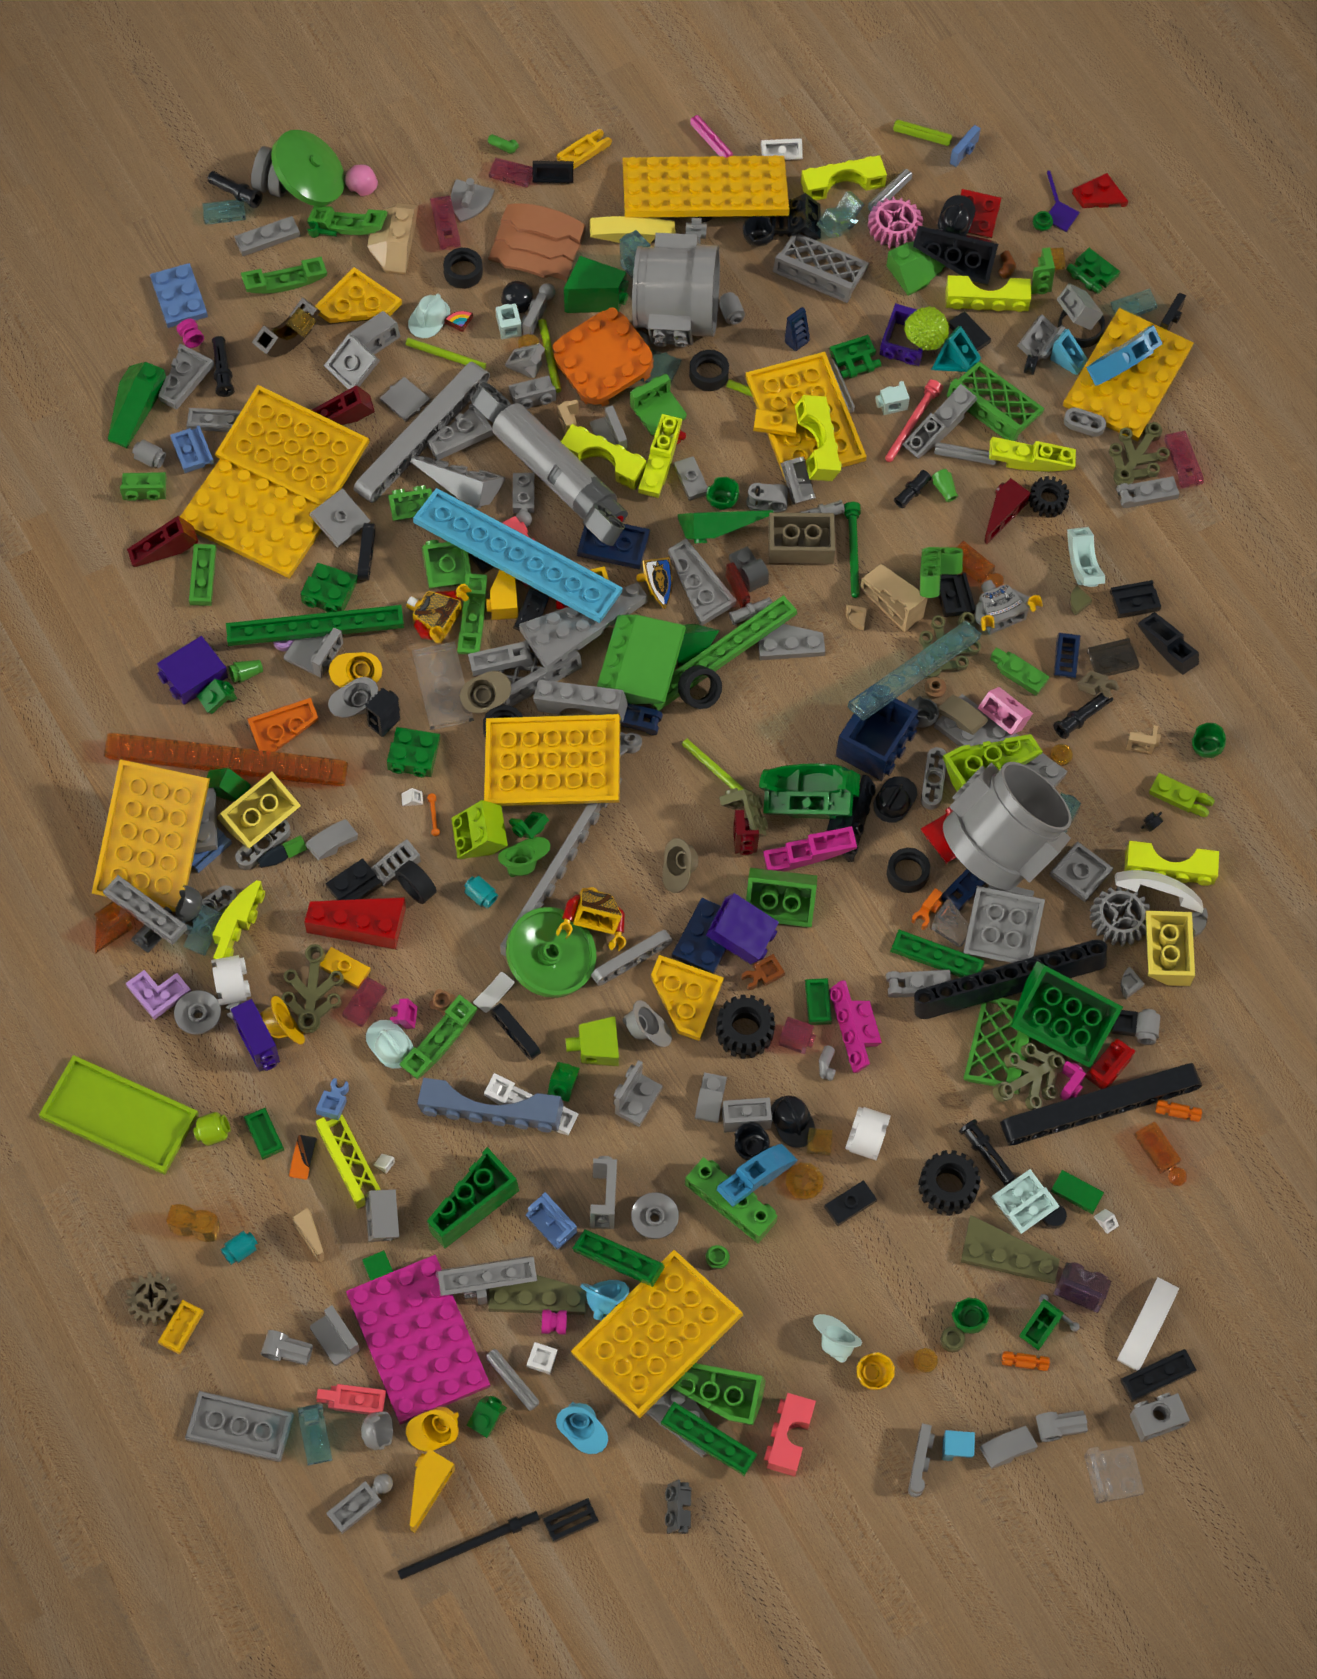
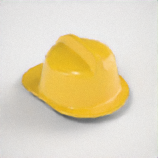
[329,652,383,688]
[260,996,305,1045]
[406,1407,459,1452]

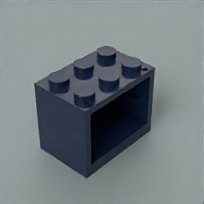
[836,686,919,781]

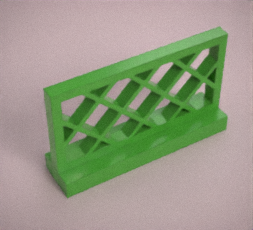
[946,361,1045,441]
[964,998,1032,1094]

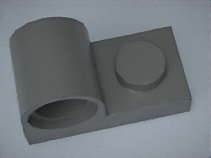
[729,546,769,592]

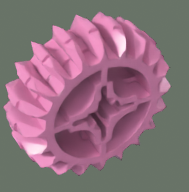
[868,196,923,249]

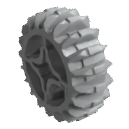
[1090,886,1150,947]

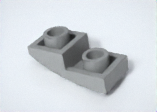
[306,819,358,861]
[980,1426,1038,1469]

